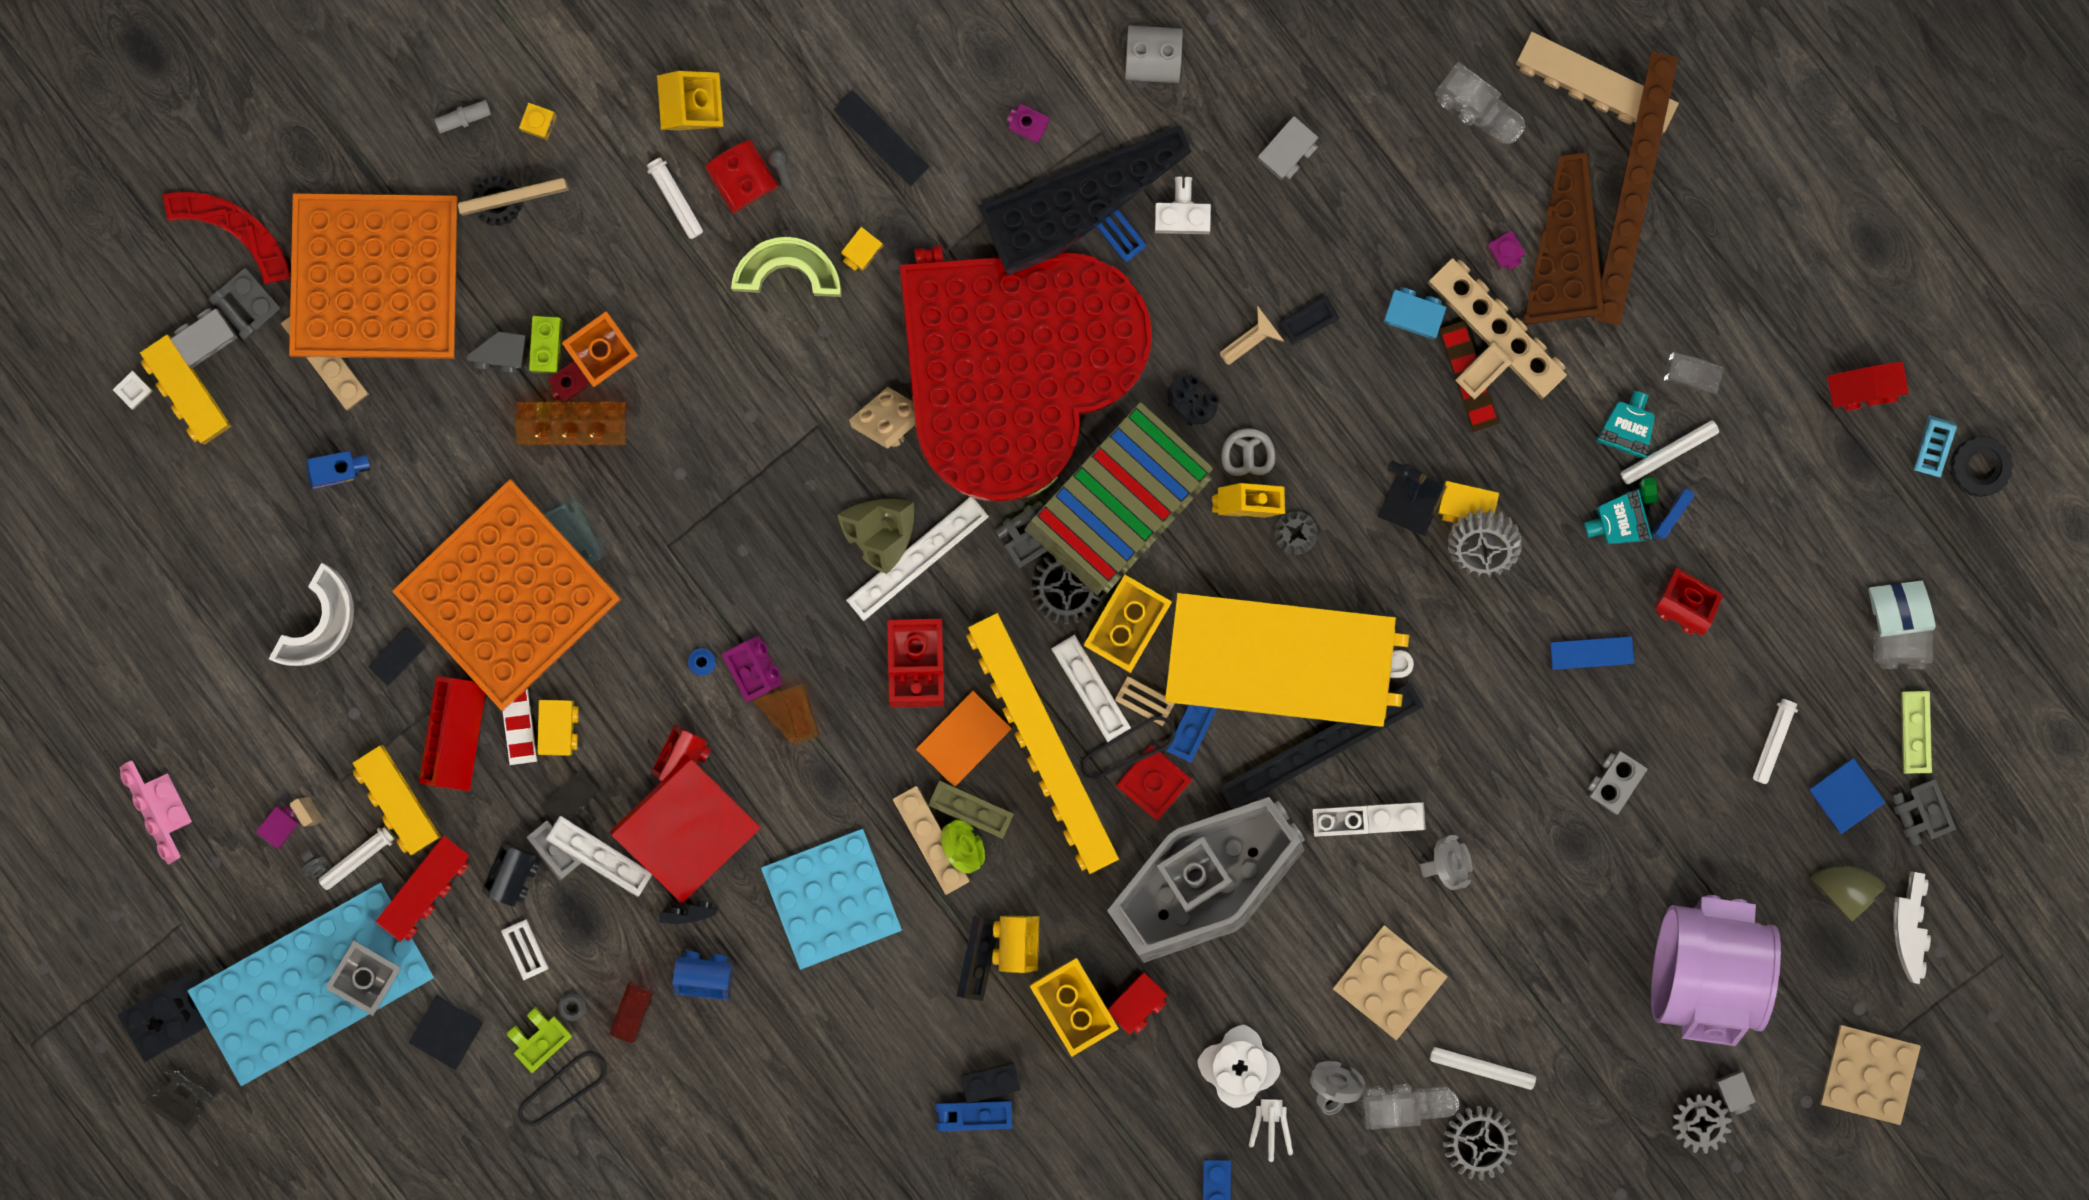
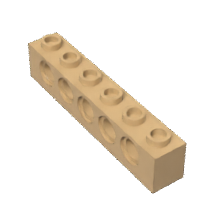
[1427,258,1567,399]

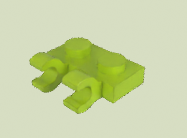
[507,1007,573,1073]

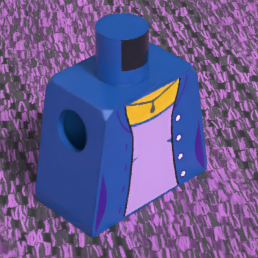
[306,451,370,490]

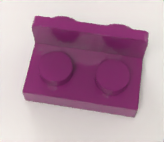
[722,636,783,703]

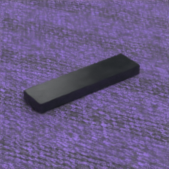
[834,90,930,187]

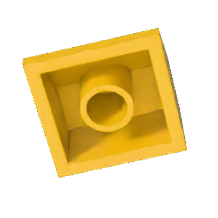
[657,71,723,130]

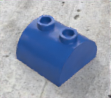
[672,951,732,1001]

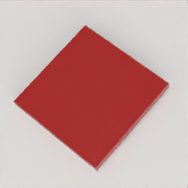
[609,756,761,903]

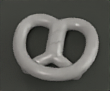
[1221,429,1275,476]

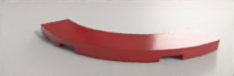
[162,192,291,284]

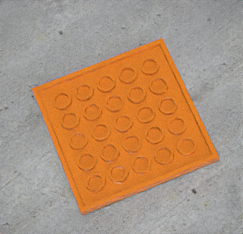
[289,194,458,359]
[392,479,622,711]

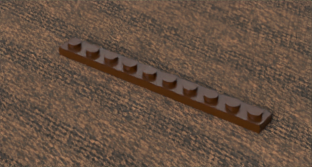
[1593,52,1678,325]

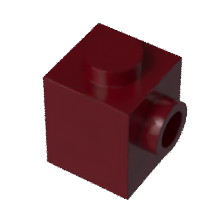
[548,361,591,403]

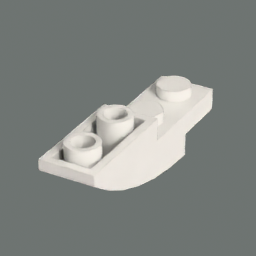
[1313,802,1426,837]
[1894,871,1931,984]

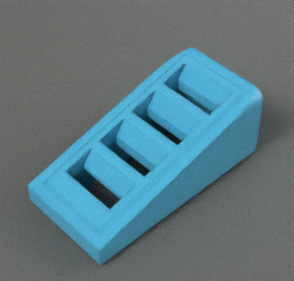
[1914,415,1957,477]

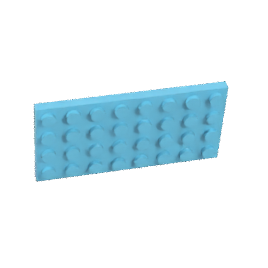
[188,883,434,1086]

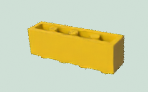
[140,335,232,445]
[352,745,441,855]

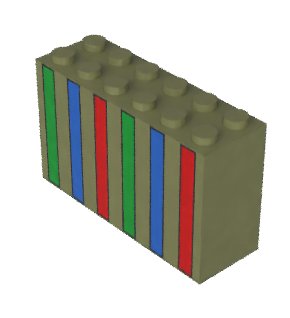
[1025,402,1213,596]

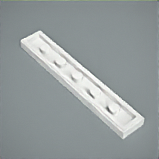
[846,497,989,621]

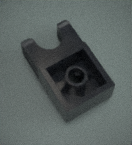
[117,969,207,1064]

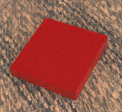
[1116,745,1192,821]

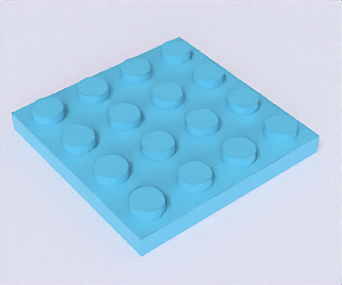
[761,829,902,970]

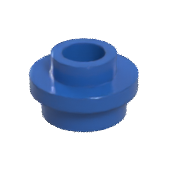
[688,649,716,676]

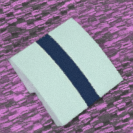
[1868,580,1936,637]

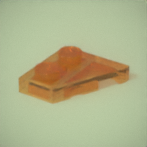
[753,684,820,745]

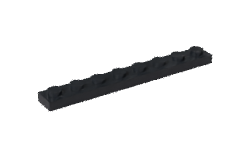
[1219,683,1424,810]

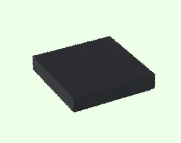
[409,995,484,1070]

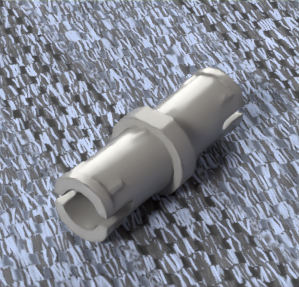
[434,100,491,133]

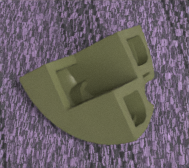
[838,499,914,574]
[1809,865,1886,922]

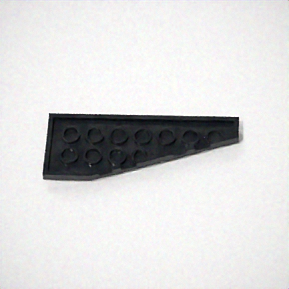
[979,125,1191,276]

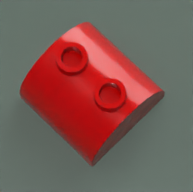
[705,140,779,215]
[1654,567,1723,637]
[651,724,710,781]

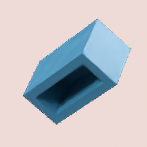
[1383,287,1446,340]

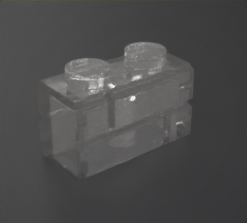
[1874,631,1933,669]

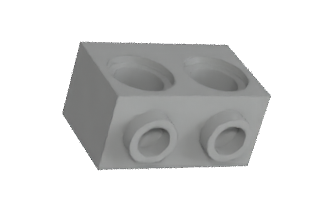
[1587,751,1647,815]

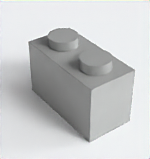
[1257,116,1318,181]
[171,308,238,368]

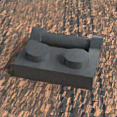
[208,268,282,341]

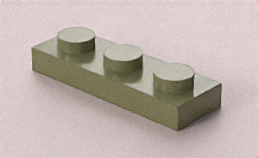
[928,780,1014,839]

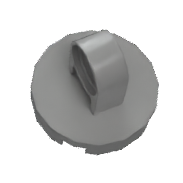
[1419,835,1473,890]
[1310,1061,1365,1115]

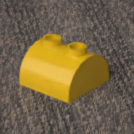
[992,916,1039,973]

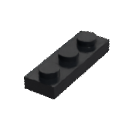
[957,916,997,1001]

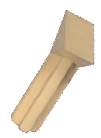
[1220,306,1284,365]

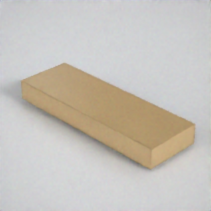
[290,797,324,827]

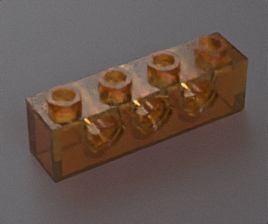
[515,402,627,445]

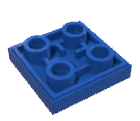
[1808,758,1886,834]

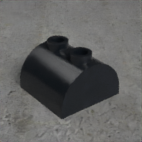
[481,841,539,907]

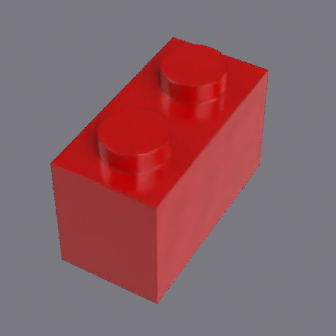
[1107,971,1167,1035]

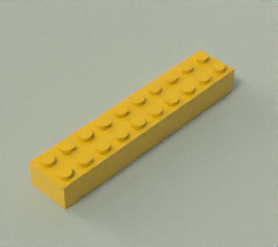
[966,613,1119,874]

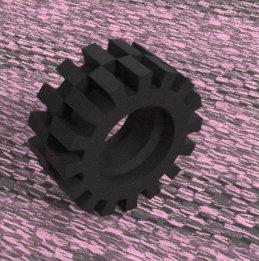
[471,175,522,226]

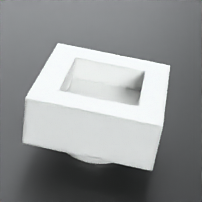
[113,371,153,410]

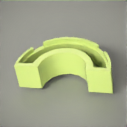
[731,237,842,297]

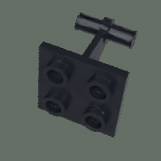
[1378,460,1447,536]

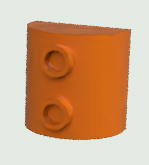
[562,311,638,387]

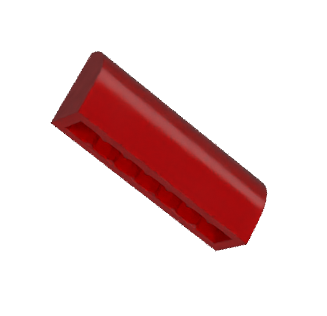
[419,676,486,791]

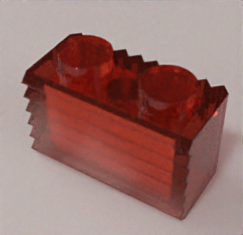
[609,982,655,1043]

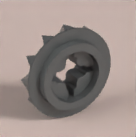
[1274,511,1318,555]

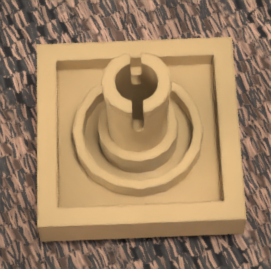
[849,387,915,449]

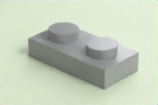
[525,821,582,881]

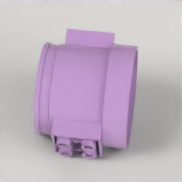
[1651,895,1781,1046]

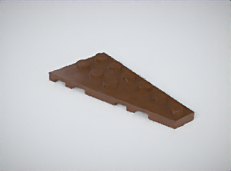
[1523,153,1605,325]

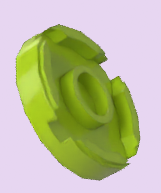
[941,820,985,874]

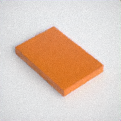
[916,691,1012,787]

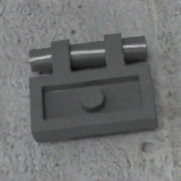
[994,501,1048,569]
[1892,779,1956,847]

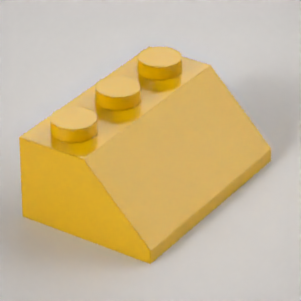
[1030,958,1119,1057]

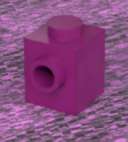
[1006,104,1050,145]
[1486,231,1526,271]

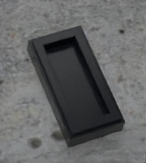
[1279,295,1340,346]
[368,628,426,686]

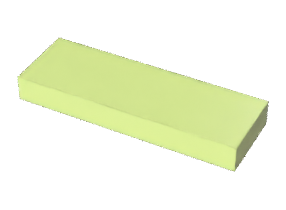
[1901,691,1932,774]

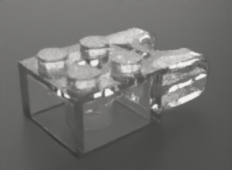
[1435,62,1525,145]
[1361,1084,1459,1130]

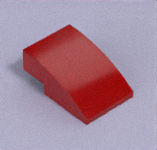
[888,619,944,708]

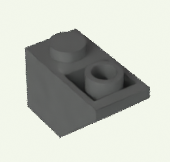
[467,332,528,374]

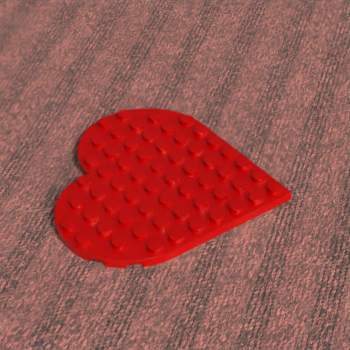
[899,253,1152,502]

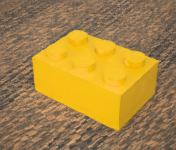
[1083,575,1172,673]

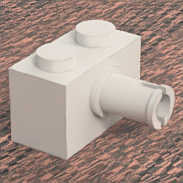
[1155,177,1211,234]

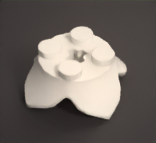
[1198,1025,1281,1108]

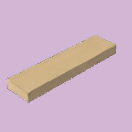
[458,178,569,216]

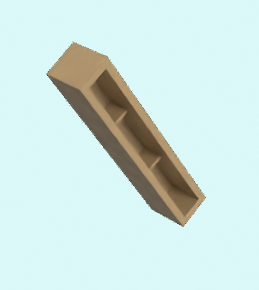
[1515,32,1679,135]

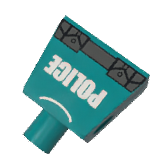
[1595,390,1655,459]
[1584,489,1652,545]

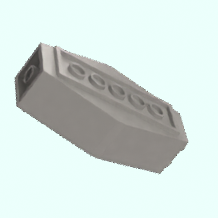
[1107,797,1305,963]

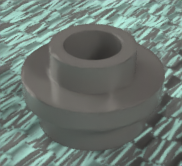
[558,993,586,1021]

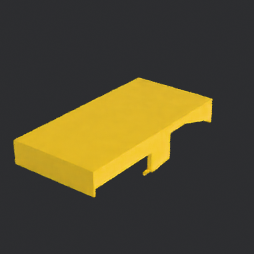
[1165,593,1409,727]

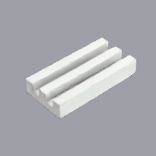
[501,919,549,980]

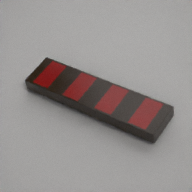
[1439,320,1499,432]

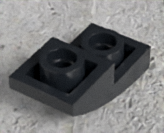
[659,900,718,924]

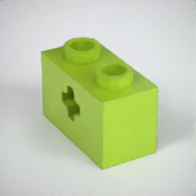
[529,316,563,374]

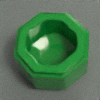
[1639,478,1658,504]

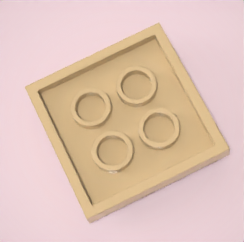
[1332,925,1447,1040]
[1820,1025,1921,1125]

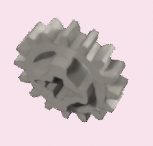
[1671,1094,1732,1154]

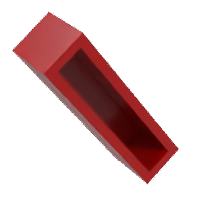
[374,836,470,943]

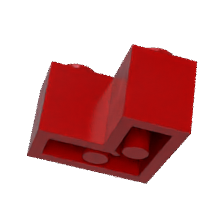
[1827,362,1909,411]

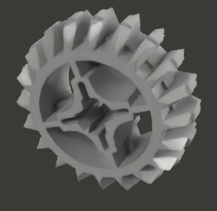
[1448,509,1522,577]
[1443,1106,1517,1180]

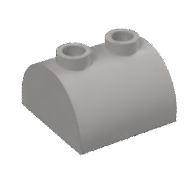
[1125,25,1183,83]
[1157,836,1233,913]
[325,940,401,1016]

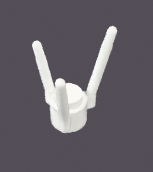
[1249,1099,1293,1162]

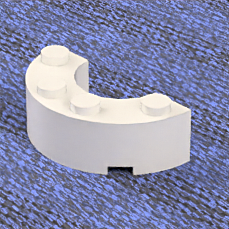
[269,563,354,666]

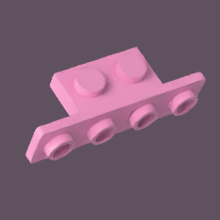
[120,760,192,865]

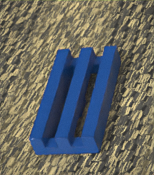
[1096,210,1147,263]

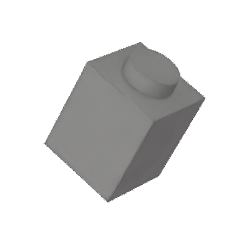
[1715,1070,1756,1115]

